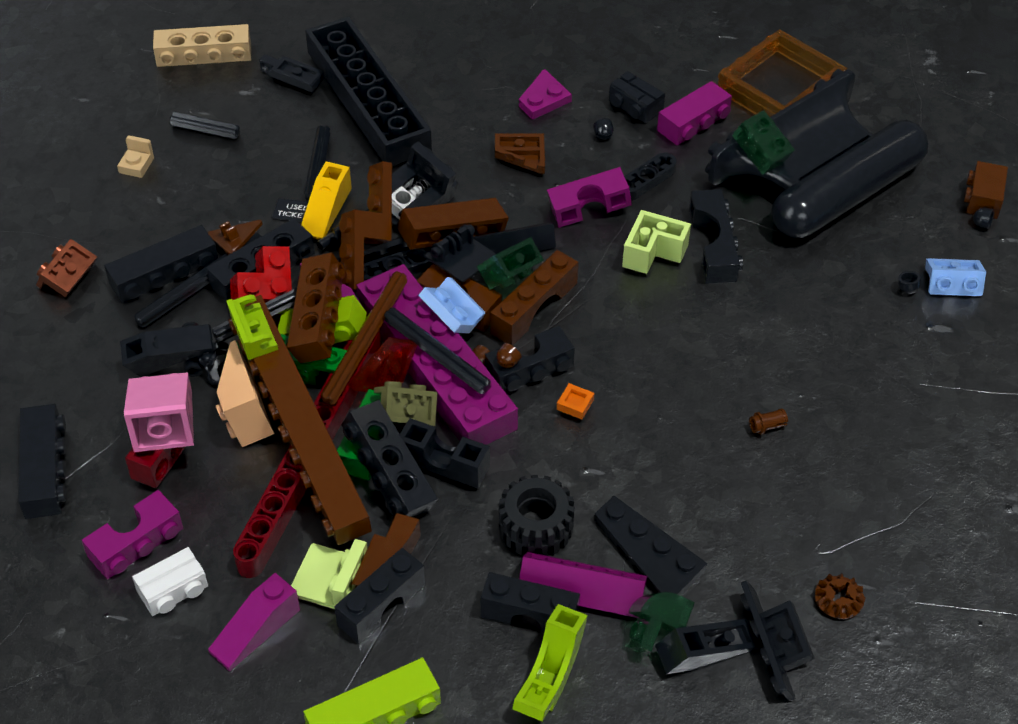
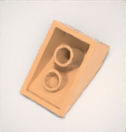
[216,340,274,447]

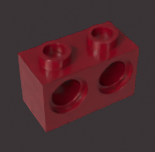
[125,447,186,489]

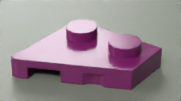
[519,69,572,120]

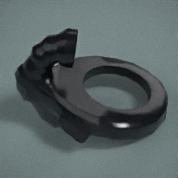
[198,353,227,386]

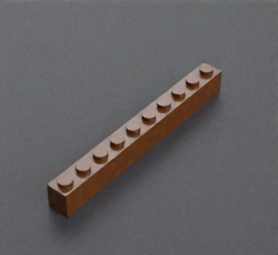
[228,295,372,546]

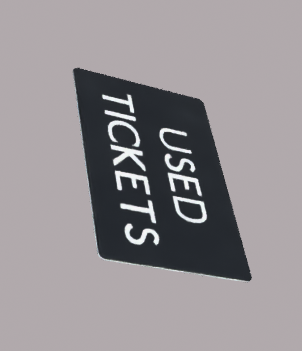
[272,198,308,222]

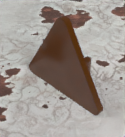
[208,220,263,255]

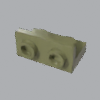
[374,381,437,426]

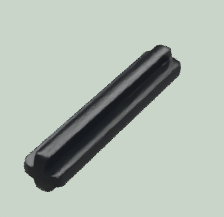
[170,111,240,139]

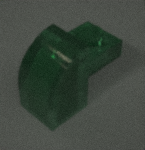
[628,592,695,652]

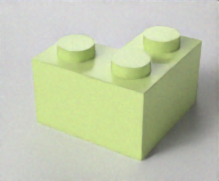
[622,210,691,274]

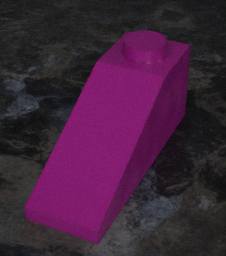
[208,573,300,671]

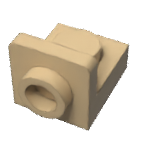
[117,135,154,178]

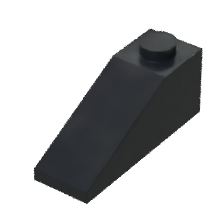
[655,619,759,674]

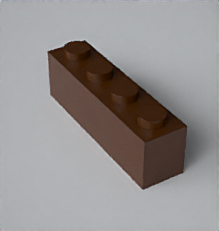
[397,198,509,250]

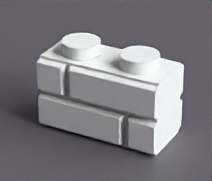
[132,547,208,616]

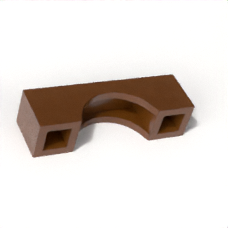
[490,250,578,346]

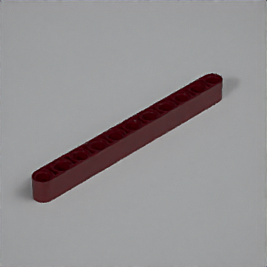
[233,329,382,578]

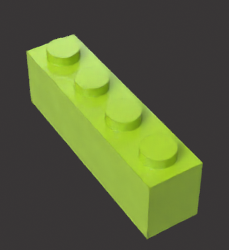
[303,657,441,724]

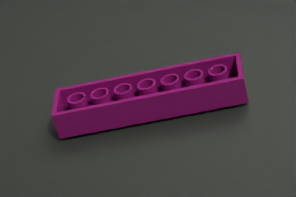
[356,264,518,445]

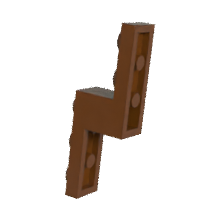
[339,161,392,293]

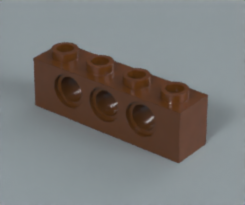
[287,252,345,364]

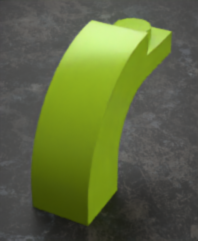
[512,604,588,722]

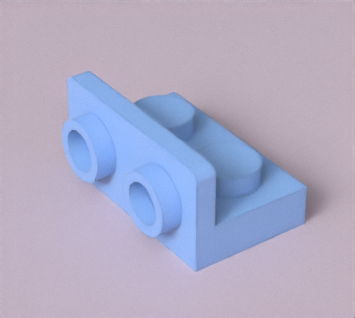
[925,258,986,296]
[418,277,485,333]

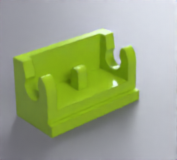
[226,295,278,360]

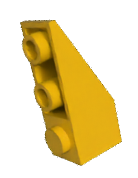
[301,162,352,240]

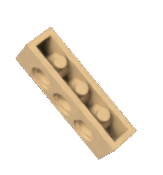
[153,24,251,67]

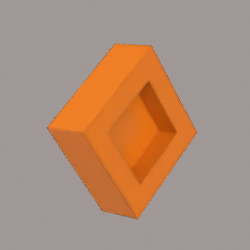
[557,383,594,420]

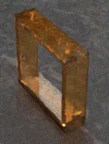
[718,29,847,120]

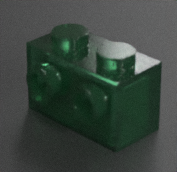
[732,110,795,175]
[477,237,544,290]

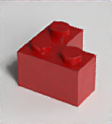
[230,246,292,303]

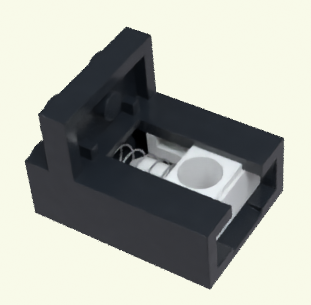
[392,141,458,228]

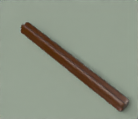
[320,271,407,406]

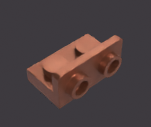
[36,239,97,297]

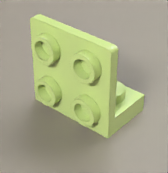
[291,539,367,609]

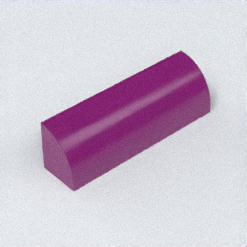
[519,552,647,618]

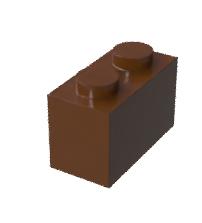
[964,161,1008,219]

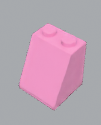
[124,372,194,452]

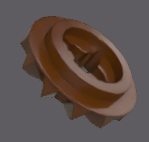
[815,573,866,619]

